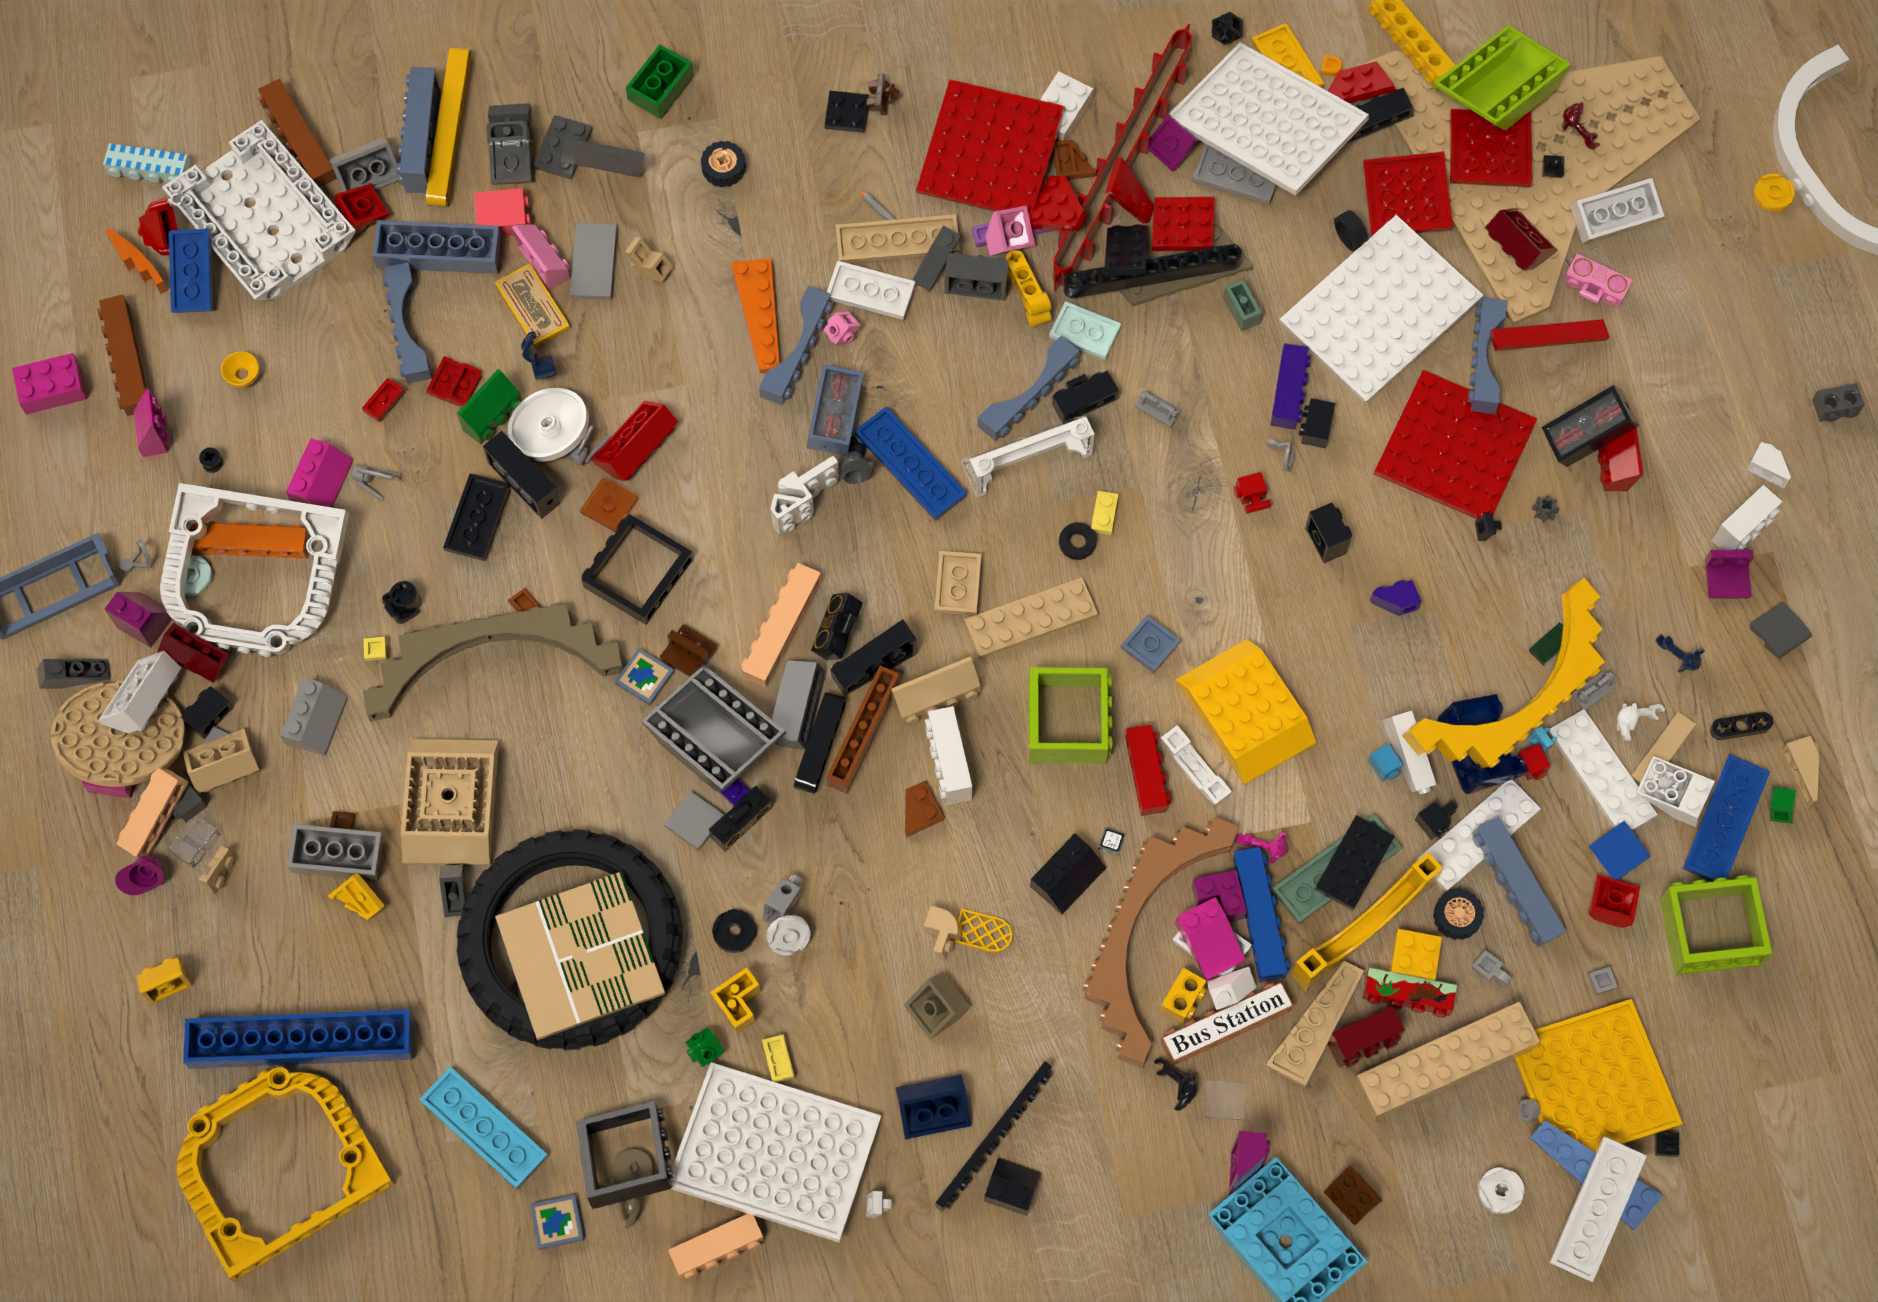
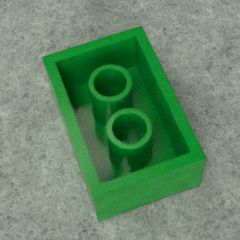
[625,44,694,118]

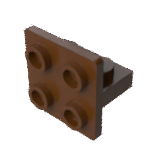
[660,624,718,677]
[1324,1166,1383,1225]

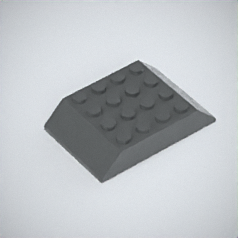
[641,665,787,791]

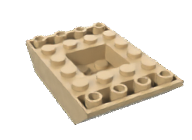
[401,739,499,865]

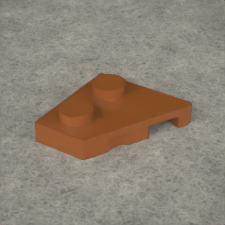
[1053,140,1096,179]
[905,781,944,838]

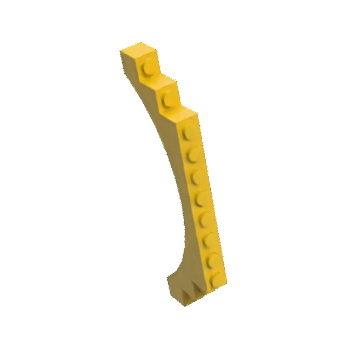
[1401,577,1605,769]

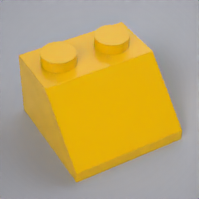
[137,957,192,1004]

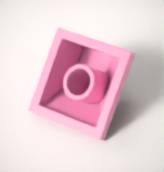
[985,206,1035,256]

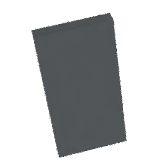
[561,137,645,178]

